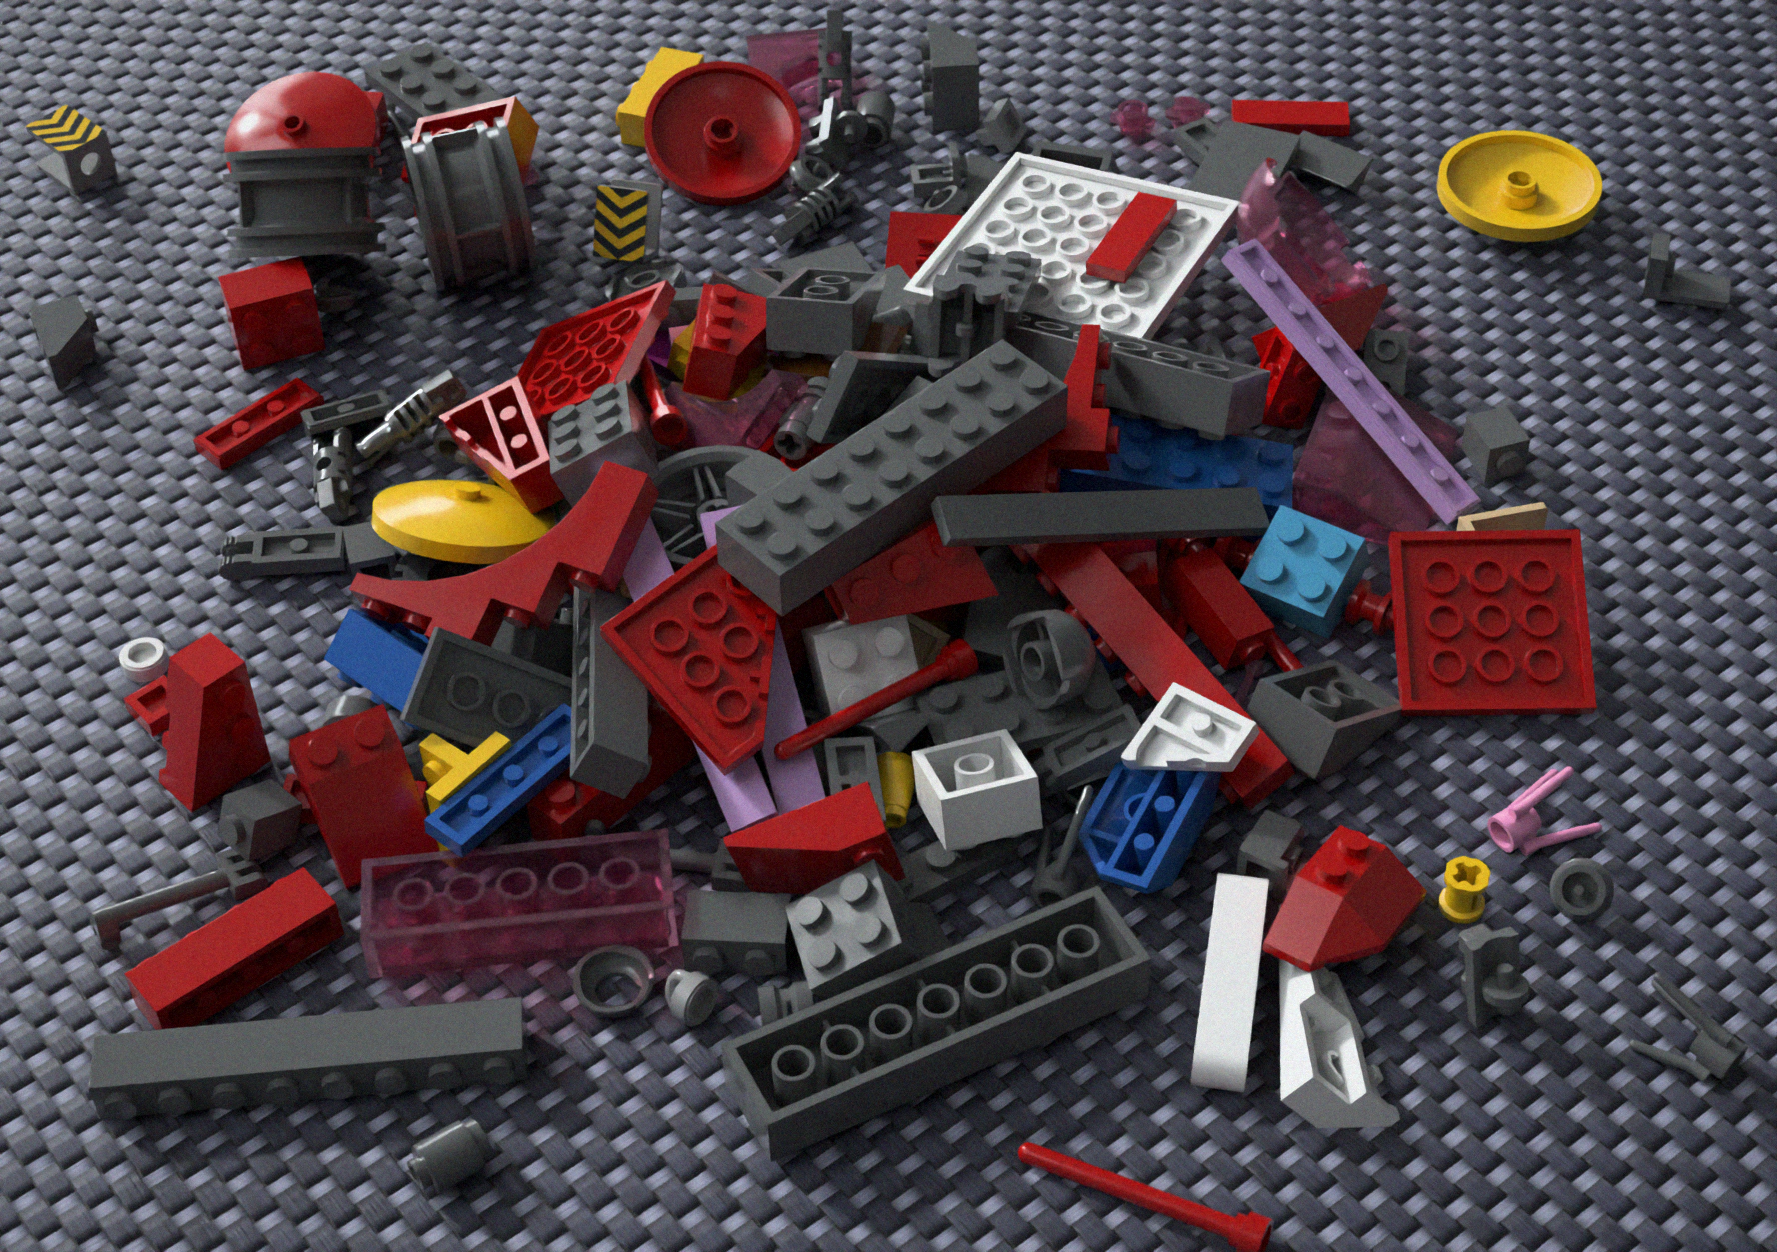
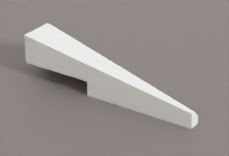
[1279,904,1400,1128]

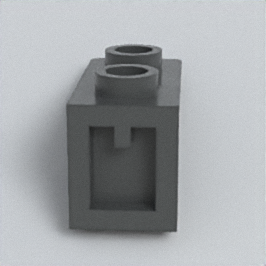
[1642,233,1731,309]
[1362,329,1410,408]

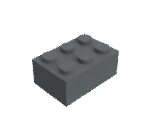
[548,379,660,508]

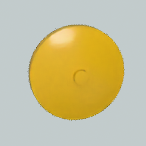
[1437,130,1602,242]
[371,480,555,564]

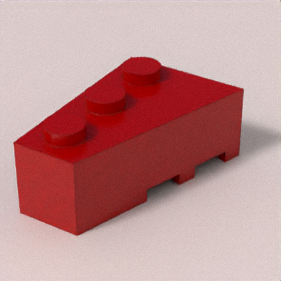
[682,283,774,401]
[438,376,565,514]
[823,516,999,625]
[158,632,271,812]

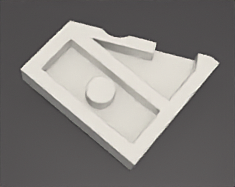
[1121,682,1260,772]

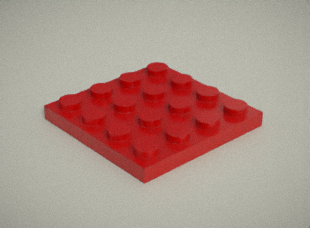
[516,279,677,431]
[1388,529,1597,716]

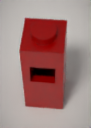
[1162,547,1275,670]

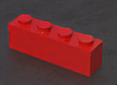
[124,867,344,1030]

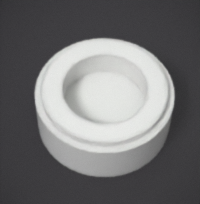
[119,637,169,682]

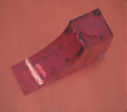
[746,28,842,98]
[649,369,809,452]

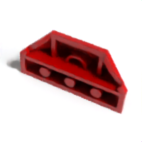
[1262,825,1427,972]

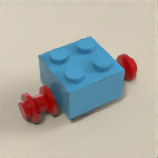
[1213,505,1394,639]

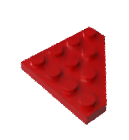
[600,544,777,776]

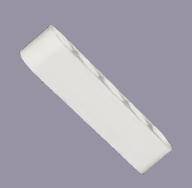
[1190,873,1269,1092]

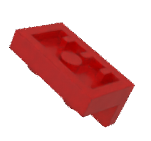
[1259,326,1323,430]

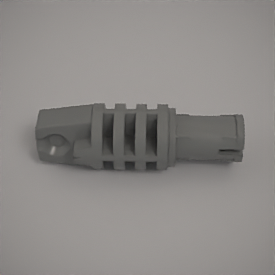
[355,369,467,465]

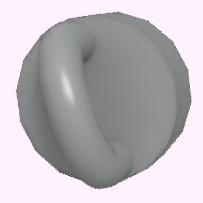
[665,969,718,1027]

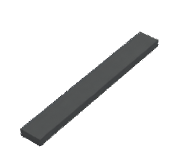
[930,487,1270,547]

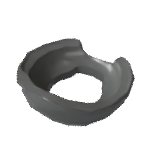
[573,945,655,1018]

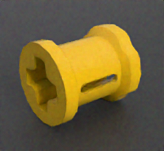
[1438,856,1490,924]

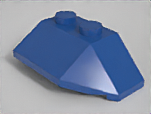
[1078,761,1222,894]

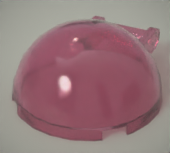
[1236,157,1373,307]

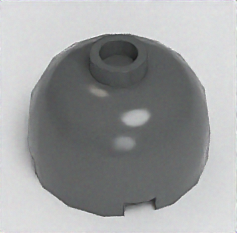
[1002,610,1096,709]

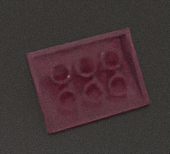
[1292,381,1458,546]

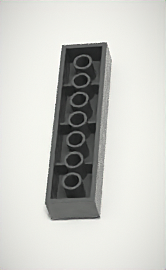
[909,299,1271,440]
[715,339,1068,617]
[721,885,1151,1162]

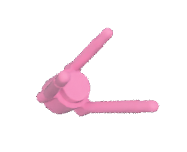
[1487,766,1602,856]

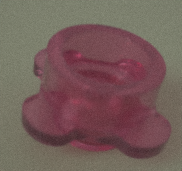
[1165,96,1210,128]
[1110,100,1155,135]

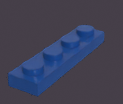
[424,703,571,858]

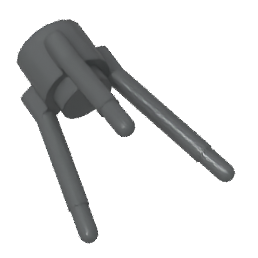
[1030,785,1101,909]
[1629,973,1748,1083]

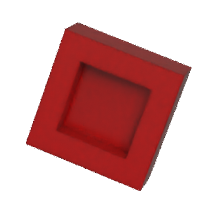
[124,675,170,737]

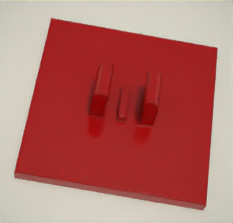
[885,211,964,280]

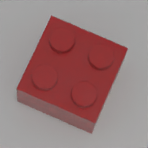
[218,256,326,371]

